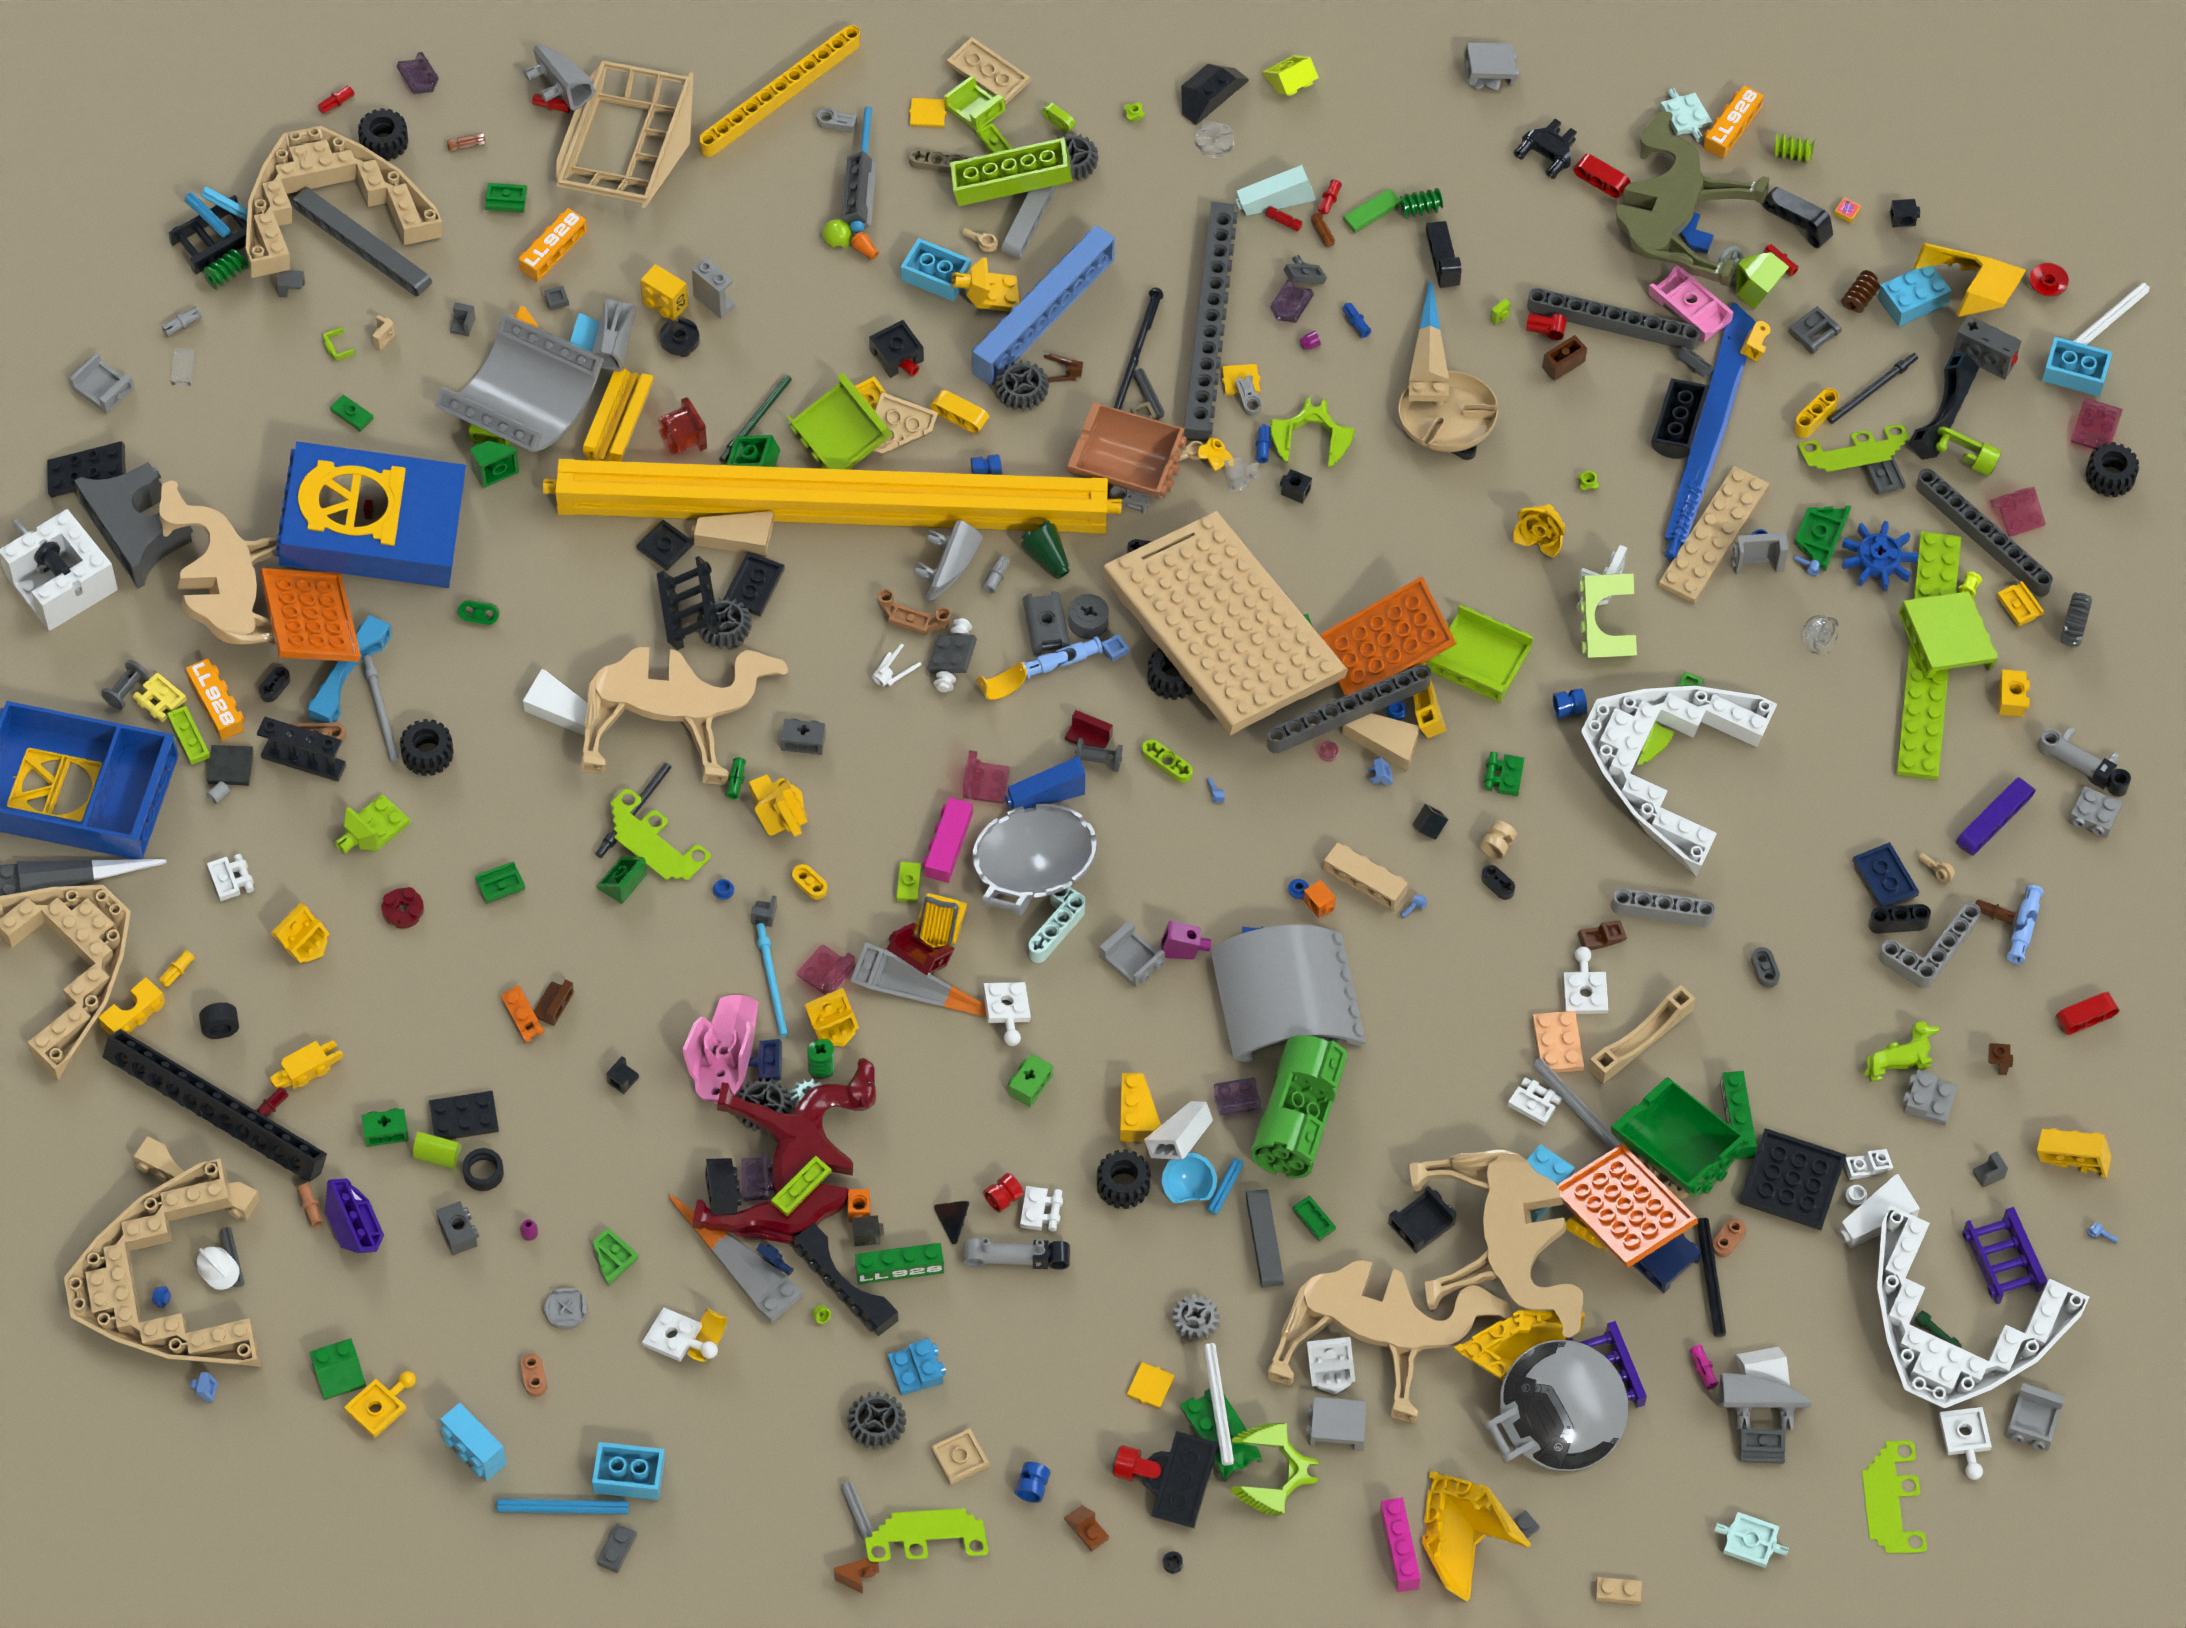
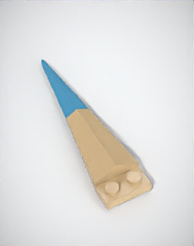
[1409,281,1449,402]

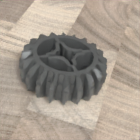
[1057,133,1098,181]
[995,360,1049,411]
[2060,592,2092,647]
[697,597,752,649]
[736,1077,792,1133]
[847,1391,907,1450]

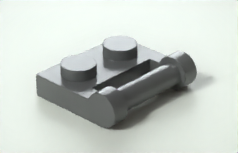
[1788,306,1842,354]

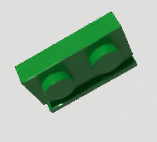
[485,183,527,213]
[475,861,525,904]

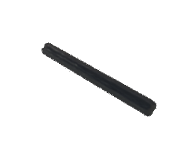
[1697,1218,1726,1337]

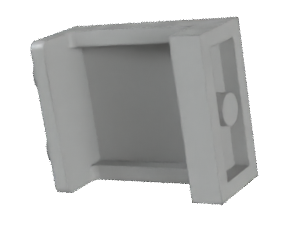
[1463,42,1519,85]
[692,258,735,319]
[70,353,135,414]
[1731,533,1789,574]
[1099,921,1165,988]
[2006,1383,2065,1451]
[1306,1397,1367,1451]

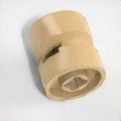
[1480,820,1517,860]

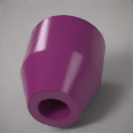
[1300,331,1321,349]
[520,1219,538,1241]

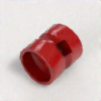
[983,1173,1024,1213]

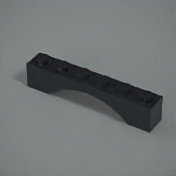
[1908,352,1979,460]
[794,1223,898,1336]

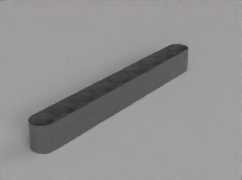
[291,187,432,296]
[1527,288,1700,350]
[1916,468,2053,597]
[1267,664,1431,753]

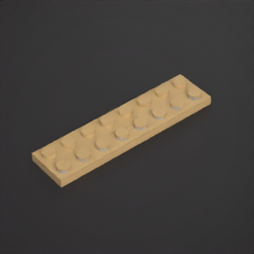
[1658,466,1769,604]

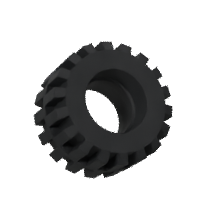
[358,108,408,161]
[2085,442,2139,497]
[1147,648,1193,700]
[400,719,454,776]
[1097,1149,1151,1209]

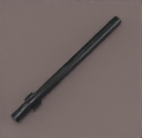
[1827,353,1918,424]
[595,763,672,858]

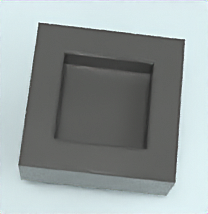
[544,286,569,310]
[1513,1510,1540,1538]

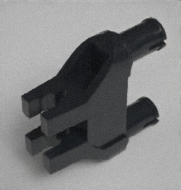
[1513,119,1577,179]

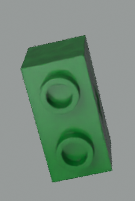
[362,1108,409,1147]

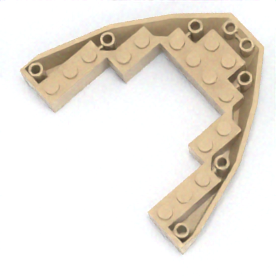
[246,126,442,278]
[0,885,131,1081]
[64,1158,261,1367]

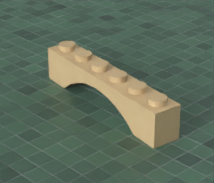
[1588,985,1696,1085]
[134,1136,260,1221]

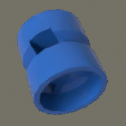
[971,454,1002,475]
[1553,688,1587,719]
[1015,1462,1051,1503]

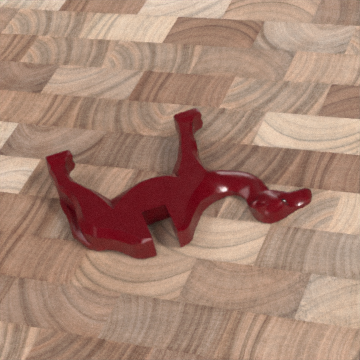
[693,1058,876,1244]

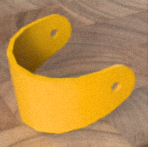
[976,661,1027,700]
[688,1308,727,1362]

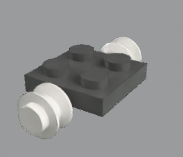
[927,618,977,693]

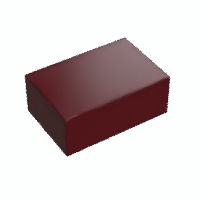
[363,500,374,520]

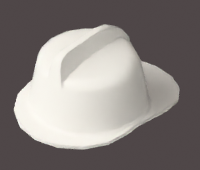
[197,1247,240,1290]

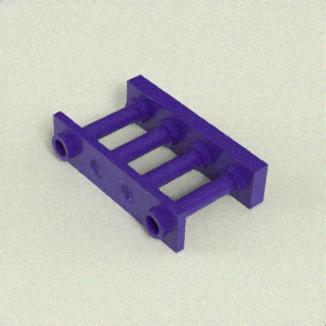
[1962,1207,2048,1305]
[1566,1321,1647,1408]

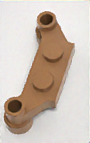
[878,589,951,635]

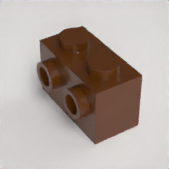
[1542,335,1587,381]

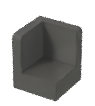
[277,270,305,298]
[450,302,476,336]
[751,895,777,927]
[1973,1151,2008,1188]

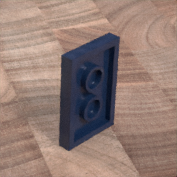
[1852,842,1919,907]

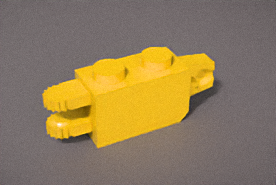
[270,1041,344,1091]

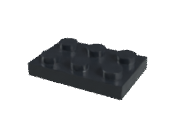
[723,552,785,617]
[429,1090,499,1140]

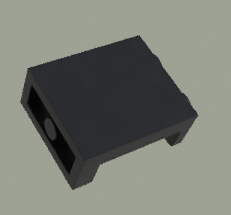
[1388,1186,1456,1254]

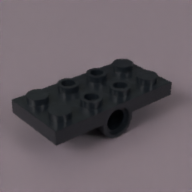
[47,441,126,498]

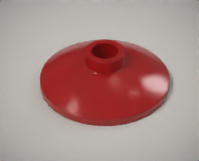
[2029,263,2069,296]

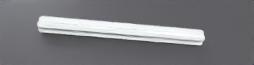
[2073,283,2150,345]
[1204,1343,1234,1466]

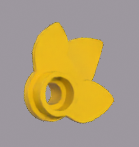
[1197,438,1234,472]

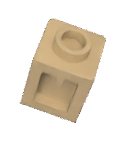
[372,315,396,351]

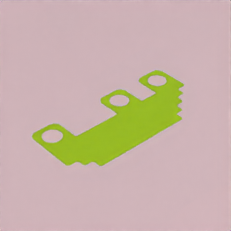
[1799,424,1910,472]
[610,788,711,880]
[1862,1440,1927,1553]
[865,1508,989,1562]

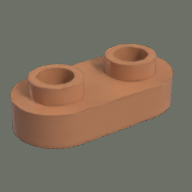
[1713,1219,1746,1257]
[521,1354,547,1397]

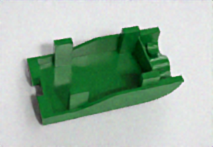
[1180,1388,1262,1481]

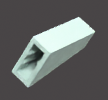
[1236,165,1316,216]

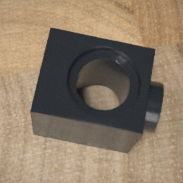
[1889,199,1920,228]
[1280,469,1312,504]

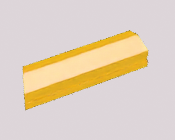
[583,368,655,462]

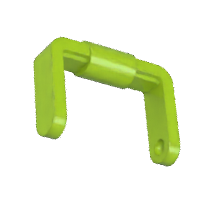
[323,327,356,361]

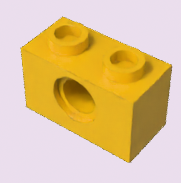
[1999,669,2030,717]

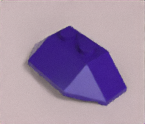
[325,1178,384,1253]

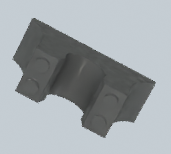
[74,462,193,589]

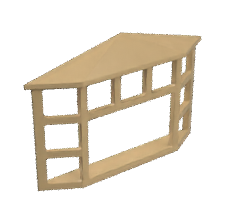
[556,61,694,208]

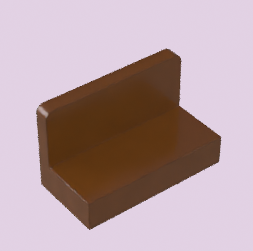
[534,979,574,1026]

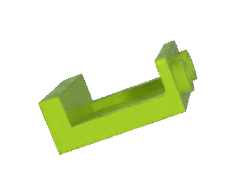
[944,76,1006,132]

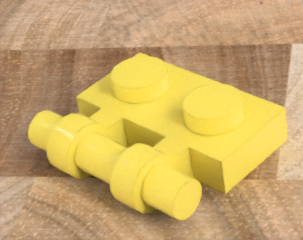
[133,672,187,722]

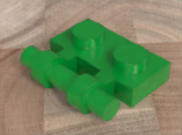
[1483,751,1525,796]

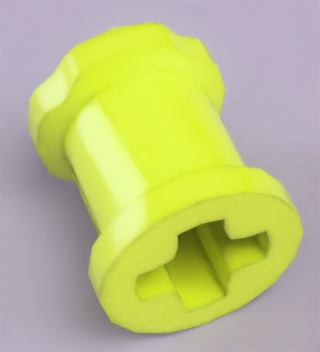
[1958,571,1982,598]

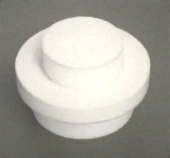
[1845,1185,1867,1206]

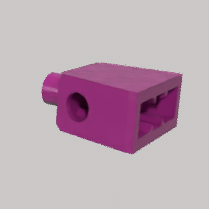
[1161,921,1211,959]

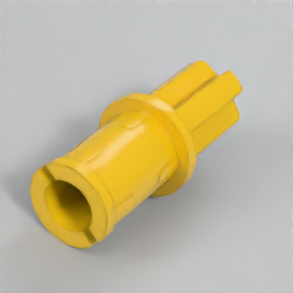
[159,950,195,987]

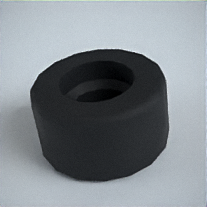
[199,1002,239,1039]

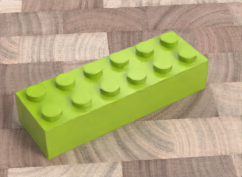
[950,138,1073,206]

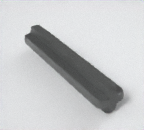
[1134,368,1165,419]
[220,1227,244,1287]

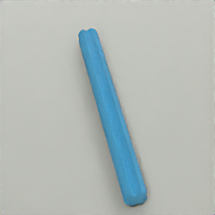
[497,1499,629,1514]

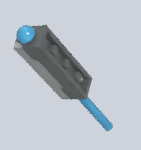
[842,106,877,233]

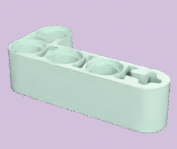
[1028,886,1085,963]

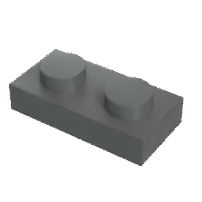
[597,1524,637,1573]

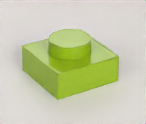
[1490,298,1511,325]

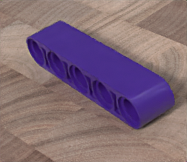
[1956,777,2036,856]

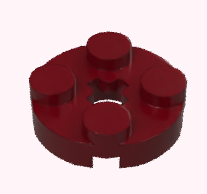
[381,887,424,929]

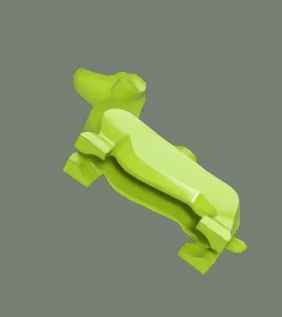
[1863,1021,1940,1083]

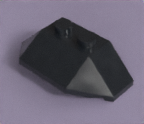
[1181,64,1249,125]

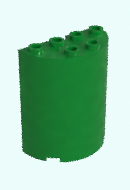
[1611,1077,1745,1197]

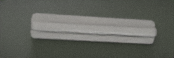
[842,1482,873,1542]

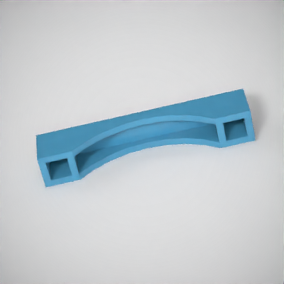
[307,615,392,723]

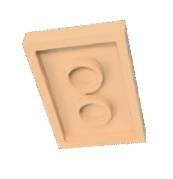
[1533,1011,1584,1073]

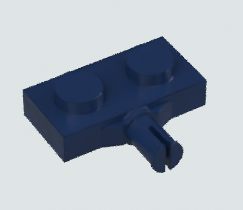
[748,1039,782,1082]
[756,1243,794,1276]

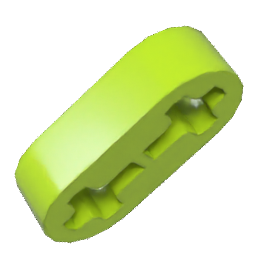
[1042,103,1076,133]

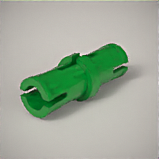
[726,757,746,799]

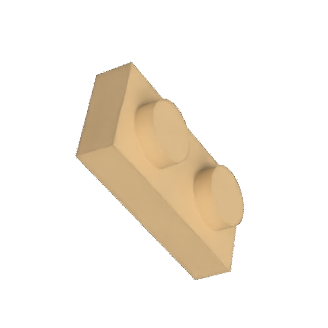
[1596,1577,1642,1605]

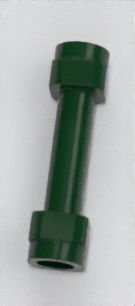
[1914,1310,1962,1348]

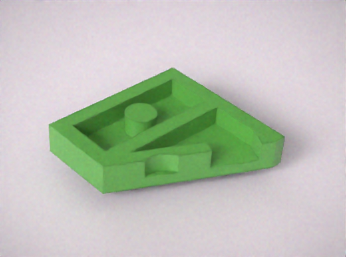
[593,1228,639,1285]

